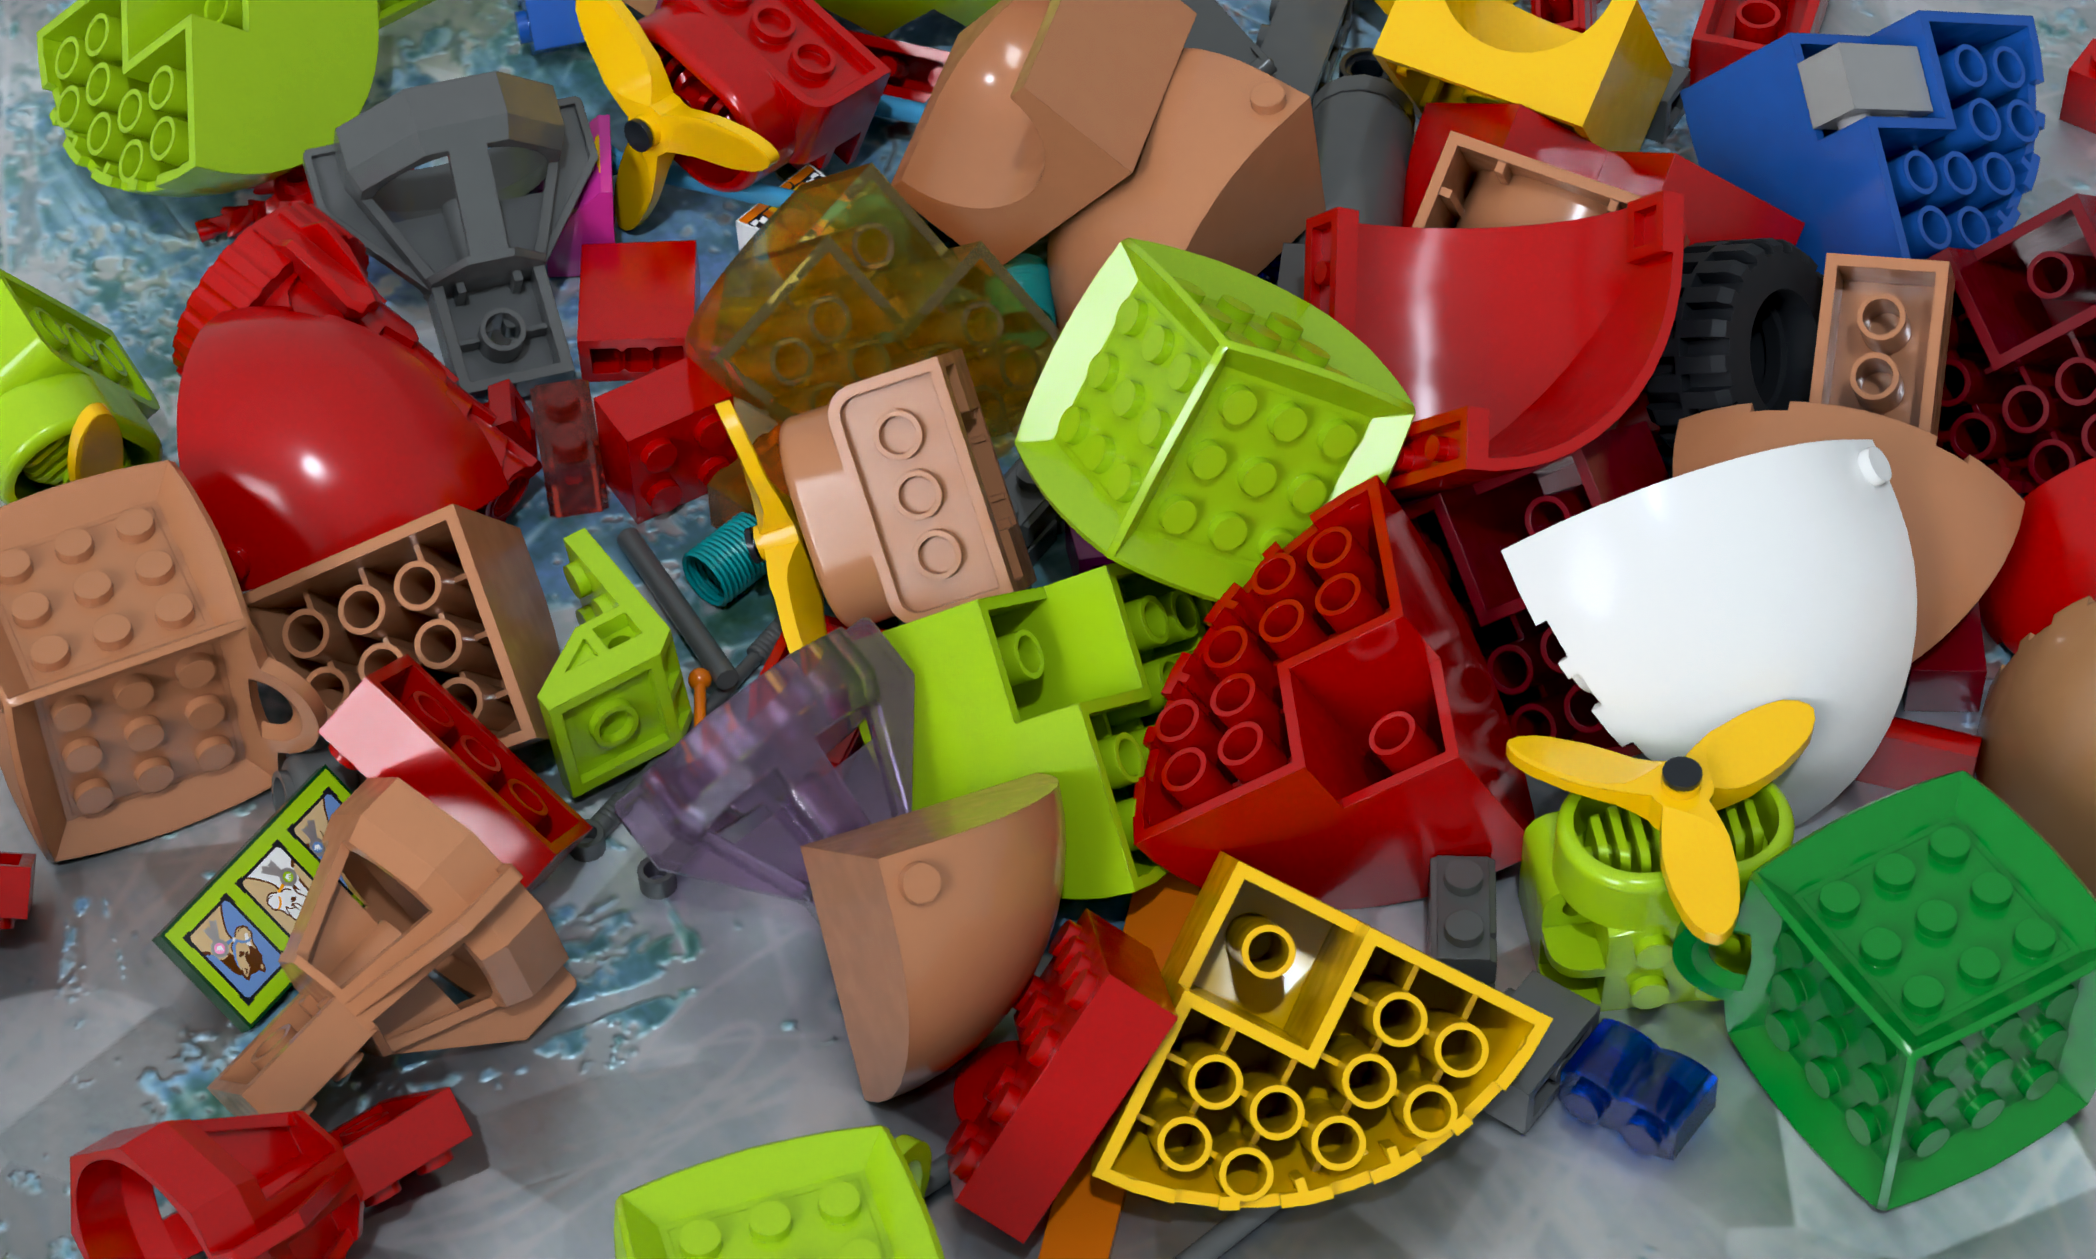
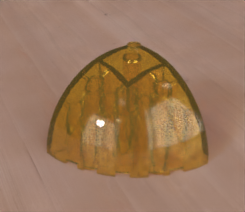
[684,162,1061,437]

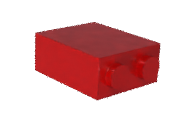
[577,240,700,382]

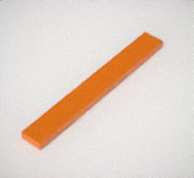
[1038,872,1201,1259]

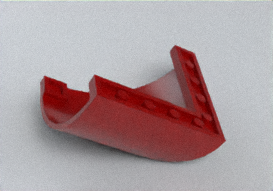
[1304,190,1687,504]

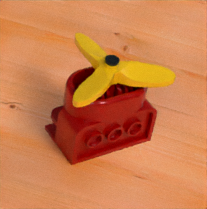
[575,0,892,231]

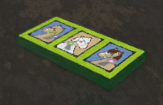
[152,764,365,1033]

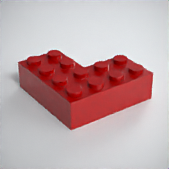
[945,908,1179,1244]

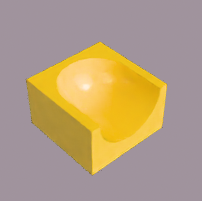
[1372,0,1674,152]

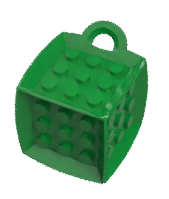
[1672,771,2096,1211]

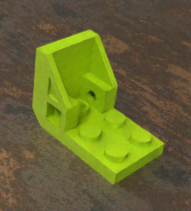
[537,528,693,798]

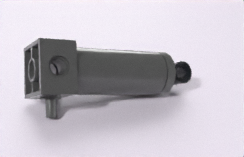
[1277,48,1416,300]

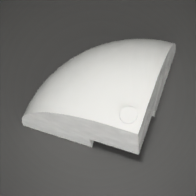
[1501,439,1917,827]

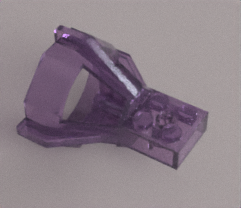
[614,617,915,927]

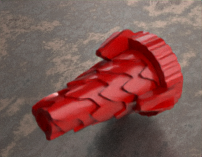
[172,202,542,523]

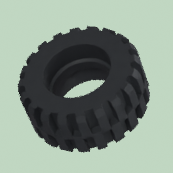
[1642,238,1824,450]

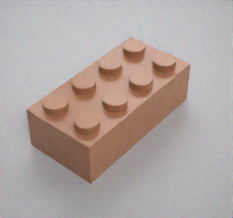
[1809,253,1956,446]

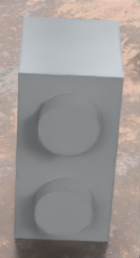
[1797,42,1933,131]

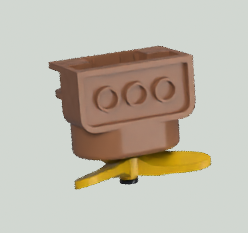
[715,348,1037,685]

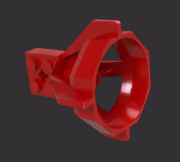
[70,1086,473,1259]

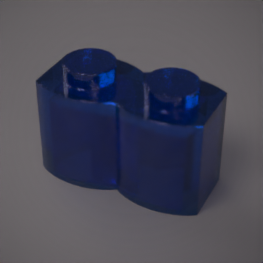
[1559,1018,1718,1160]

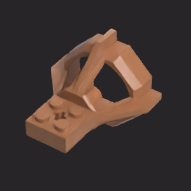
[207,777,577,1116]

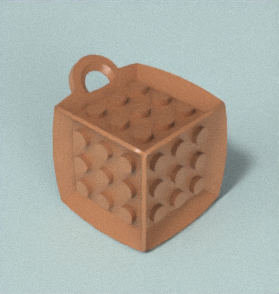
[0,460,327,862]

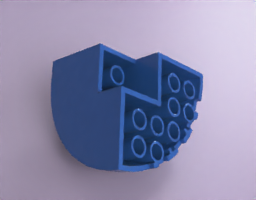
[1680,10,2045,275]

